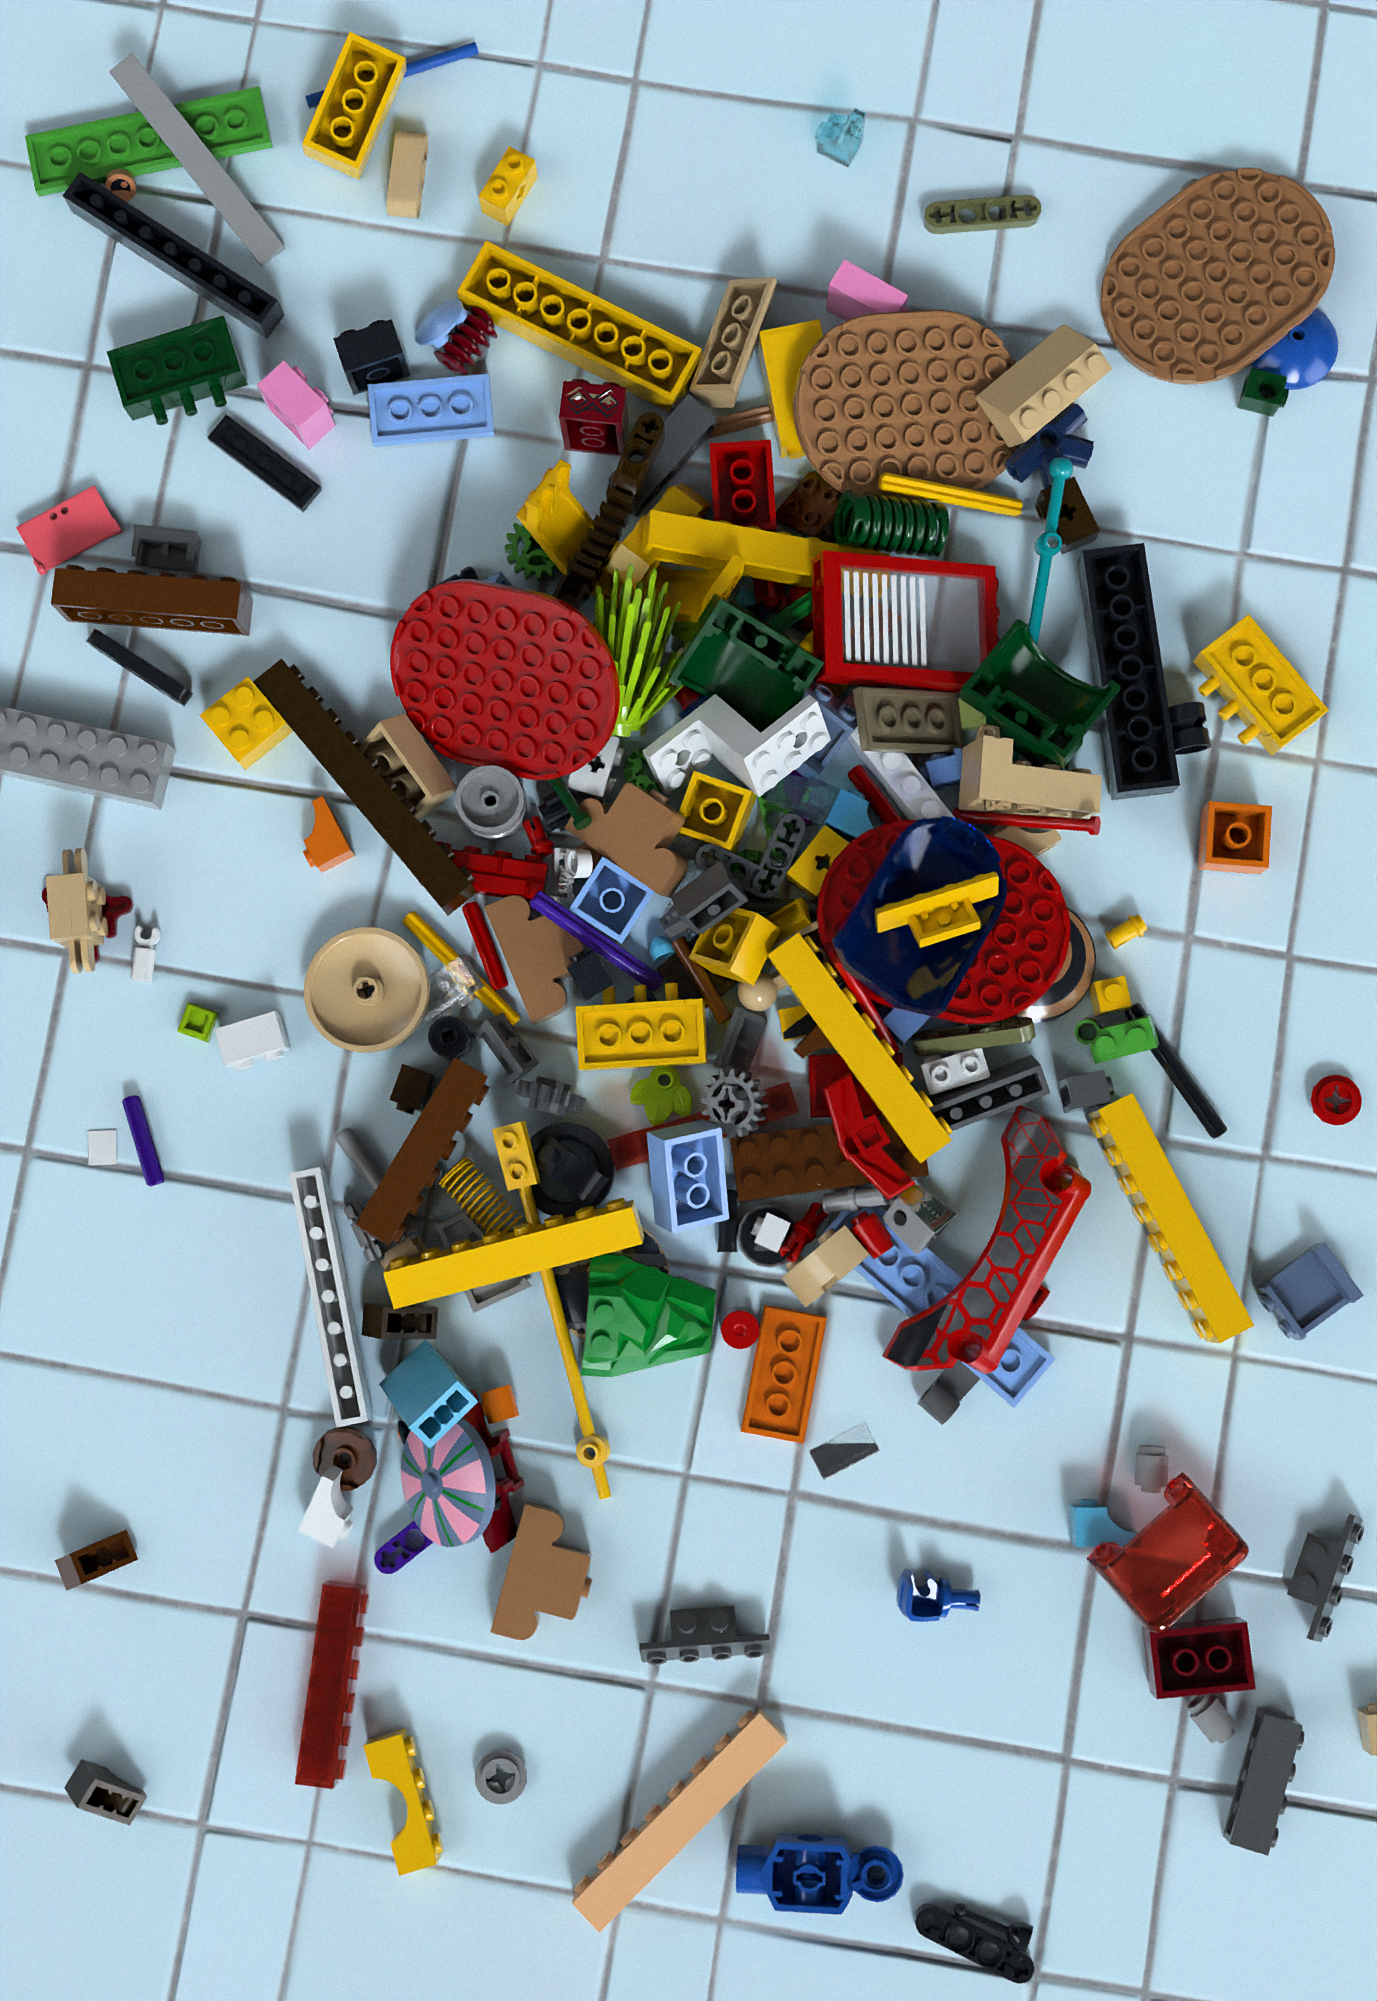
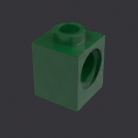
[1238,368,1289,417]

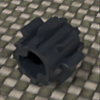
[538,791,571,832]

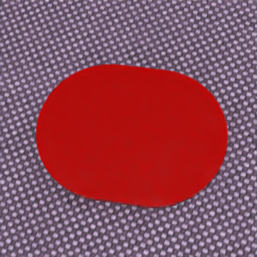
[390,579,620,780]
[817,820,1070,1024]

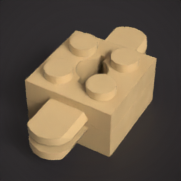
[46,848,108,974]

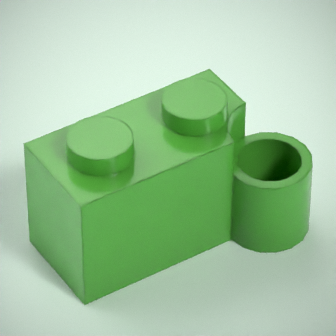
[1075,1014,1159,1064]

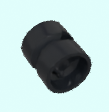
[1169,702,1211,755]
[428,1016,473,1061]

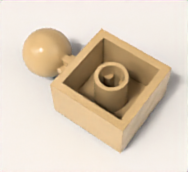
[737,921,845,1011]

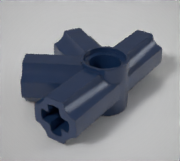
[1004,402,1094,489]

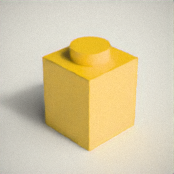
[1089,975,1132,1017]

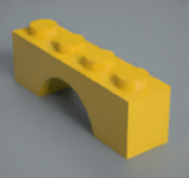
[363,1728,444,1876]

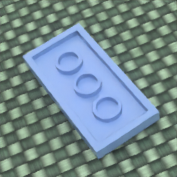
[368,374,495,447]

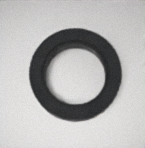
[530,1122,614,1218]

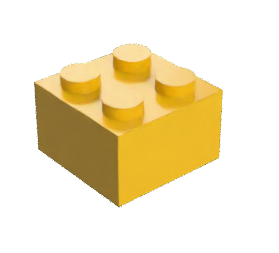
[199,676,293,770]
[677,771,757,854]
[689,908,781,986]

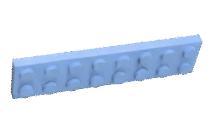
[820,1206,1055,1408]

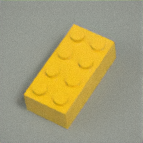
[302,31,406,180]

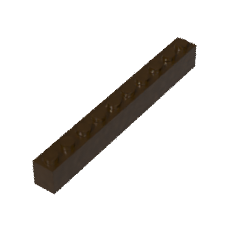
[253,658,477,916]

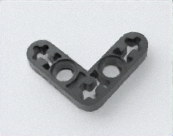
[693,813,806,899]

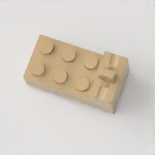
[958,724,1102,819]

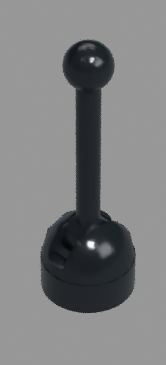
[954,1903,1033,1952]

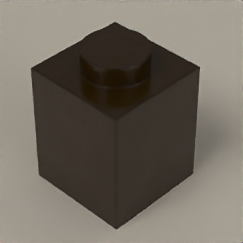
[389,1064,436,1115]

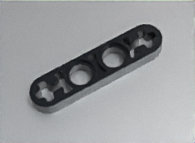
[86,629,193,707]
[914,1903,1035,1984]

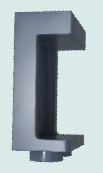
[796,680,858,783]
[1256,1243,1364,1341]

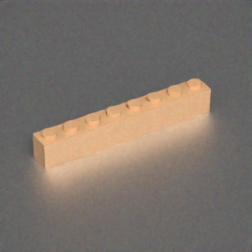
[572,1707,787,1933]

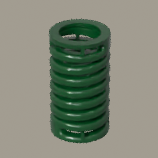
[834,490,949,559]

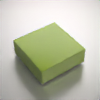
[177,1002,219,1043]

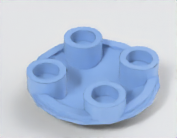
[415,298,468,348]

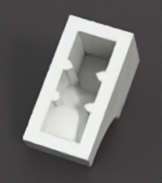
[298,1464,354,1548]

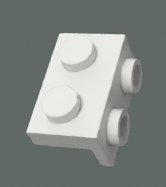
[917,1048,990,1095]

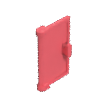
[16,485,122,576]

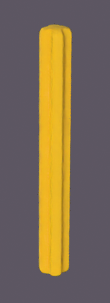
[878,472,1023,517]
[403,911,520,1027]

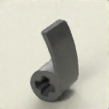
[917,1360,980,1425]

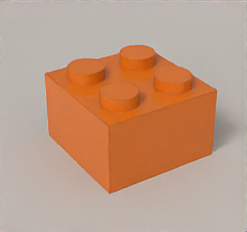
[1198,801,1272,875]

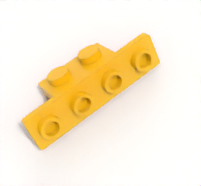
[875,872,999,948]

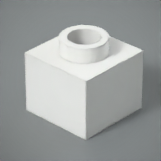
[751,1212,791,1253]

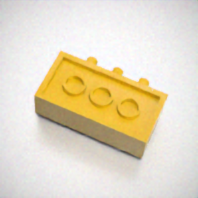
[1193,614,1329,756]
[575,983,708,1071]

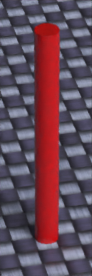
[833,955,899,1054]

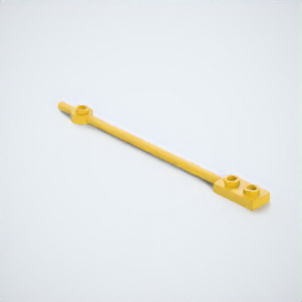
[492,1121,612,1499]

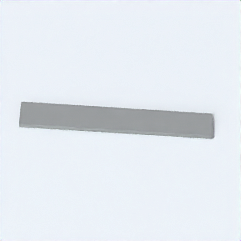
[109,53,285,267]

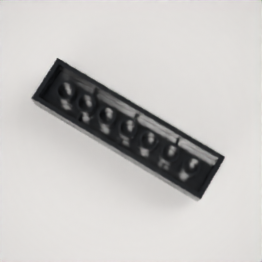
[1077,543,1180,800]

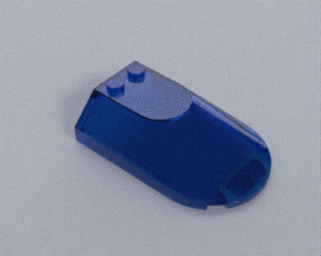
[832,816,1007,1017]

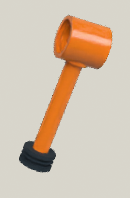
[398,1384,519,1444]

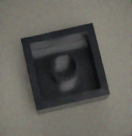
[333,319,411,395]

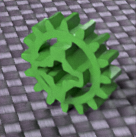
[504,523,561,582]

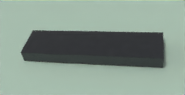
[207,415,322,512]

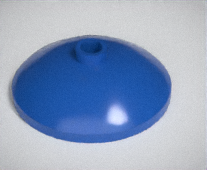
[1251,308,1338,390]

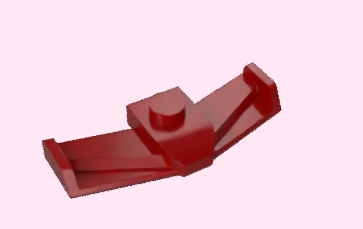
[823,1072,916,1200]

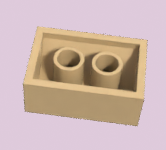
[358,713,457,821]

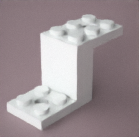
[643,694,831,797]

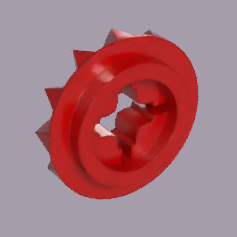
[1309,1075,1362,1126]

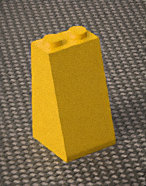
[758,319,823,459]

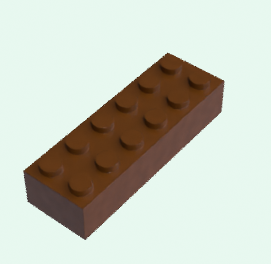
[51,565,253,636]
[355,1057,490,1247]
[730,1117,929,1203]

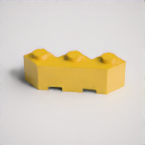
[605,483,713,591]

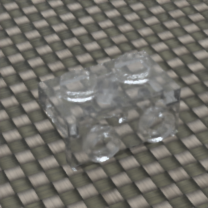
[422,954,484,1022]

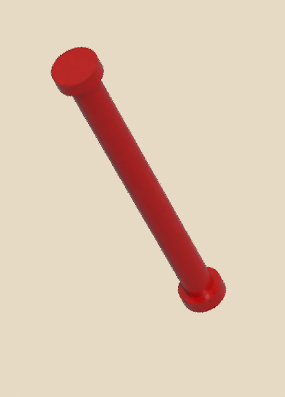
[952,807,1101,835]

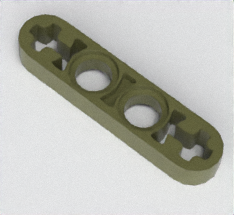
[923,195,1041,234]
[911,1017,1036,1055]

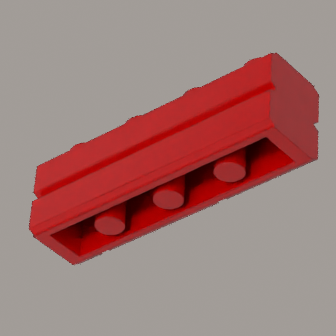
[418,841,549,902]

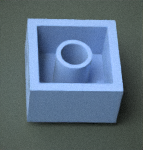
[569,857,655,944]

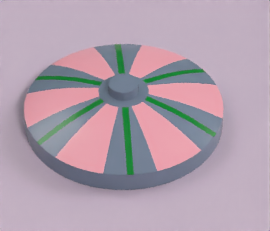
[401,1418,496,1547]

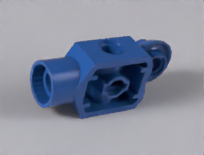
[736,1833,904,1915]

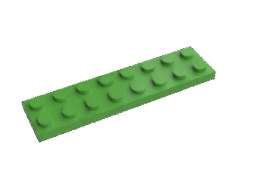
[25,87,273,197]

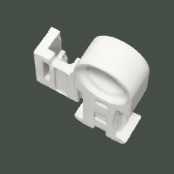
[550,848,593,902]

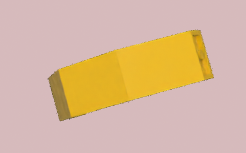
[516,459,746,622]

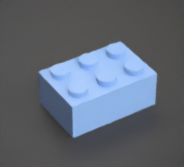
[647,1119,729,1233]

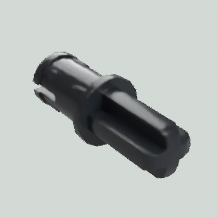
[715,1189,740,1252]

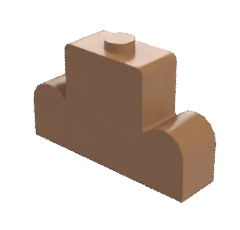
[565,783,688,898]
[484,895,585,1025]
[490,1501,592,1640]

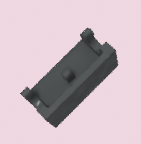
[132,524,202,573]
[713,1007,768,1072]
[471,1013,539,1086]

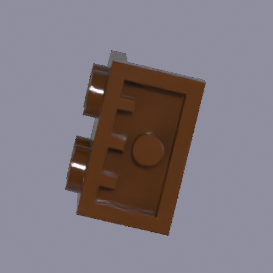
[776,471,852,544]

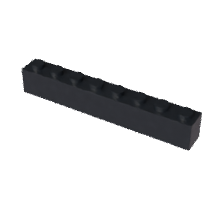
[62,172,284,339]

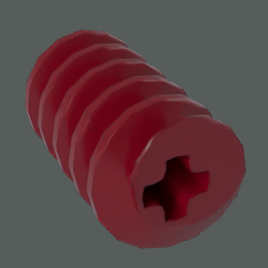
[433,306,498,376]

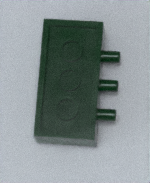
[106,315,248,425]

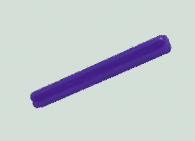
[530,891,663,991]

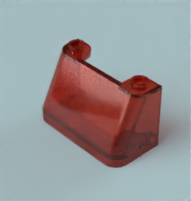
[1086,1472,1249,1633]

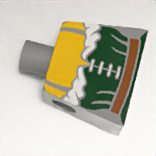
[882,1185,956,1255]

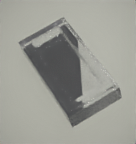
[808,1421,880,1480]

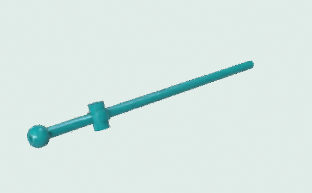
[1012,457,1073,762]

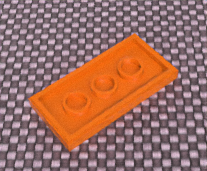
[741,1305,827,1444]

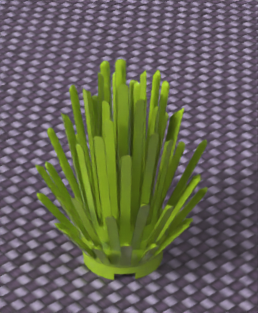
[595,564,684,737]

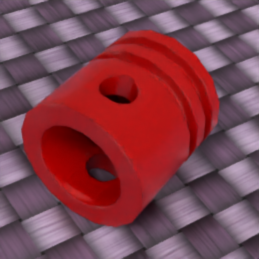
[721,1310,759,1349]

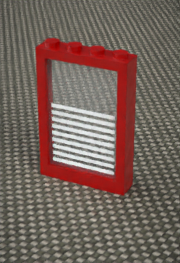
[811,550,1000,692]

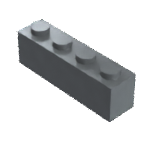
[607,394,718,517]
[927,1055,1050,1131]
[1223,1708,1304,1856]

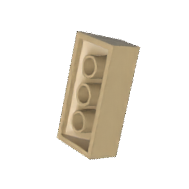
[689,277,777,408]
[975,324,1112,447]

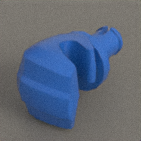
[897,1569,980,1622]

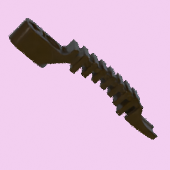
[552,412,665,611]

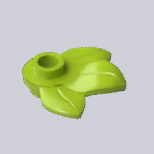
[630,1066,692,1127]

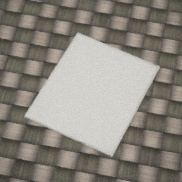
[88,1130,117,1166]

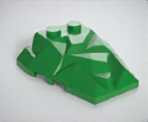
[580,1253,716,1377]

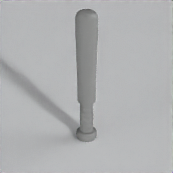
[335,1128,421,1237]

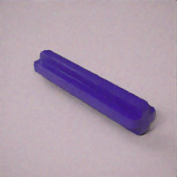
[122,1095,164,1187]

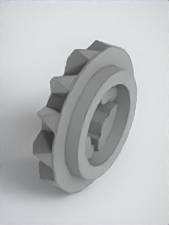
[475,1750,527,1804]

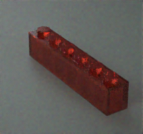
[295,1580,370,1789]

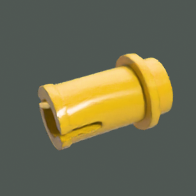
[1105,914,1147,950]

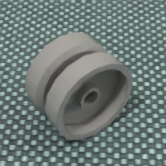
[455,765,527,841]

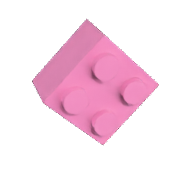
[257,360,336,449]

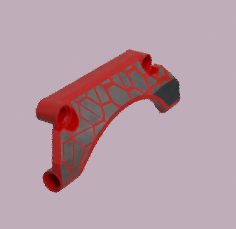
[882,1105,1091,1374]

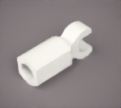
[131,926,161,982]

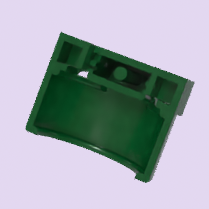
[668,593,824,733]
[961,619,1121,768]

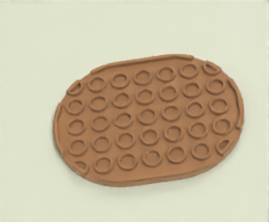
[1101,168,1335,384]
[793,310,1018,501]

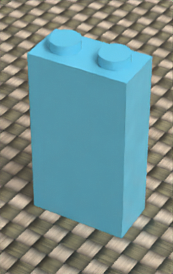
[379,1339,478,1448]

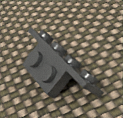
[1287,1514,1364,1642]
[639,1606,770,1665]

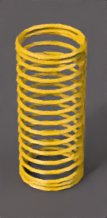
[439,1157,527,1234]

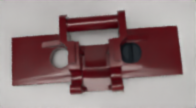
[462,1389,525,1553]

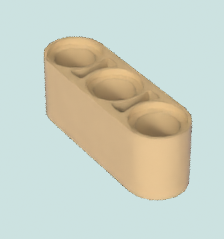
[387,131,428,219]

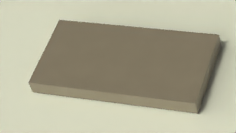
[853,687,964,754]

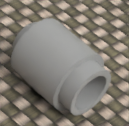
[1135,1445,1169,1493]
[1187,1694,1236,1744]

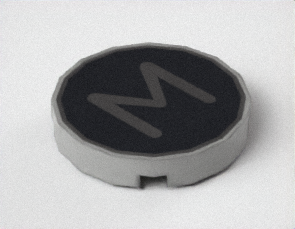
[737,1204,797,1268]

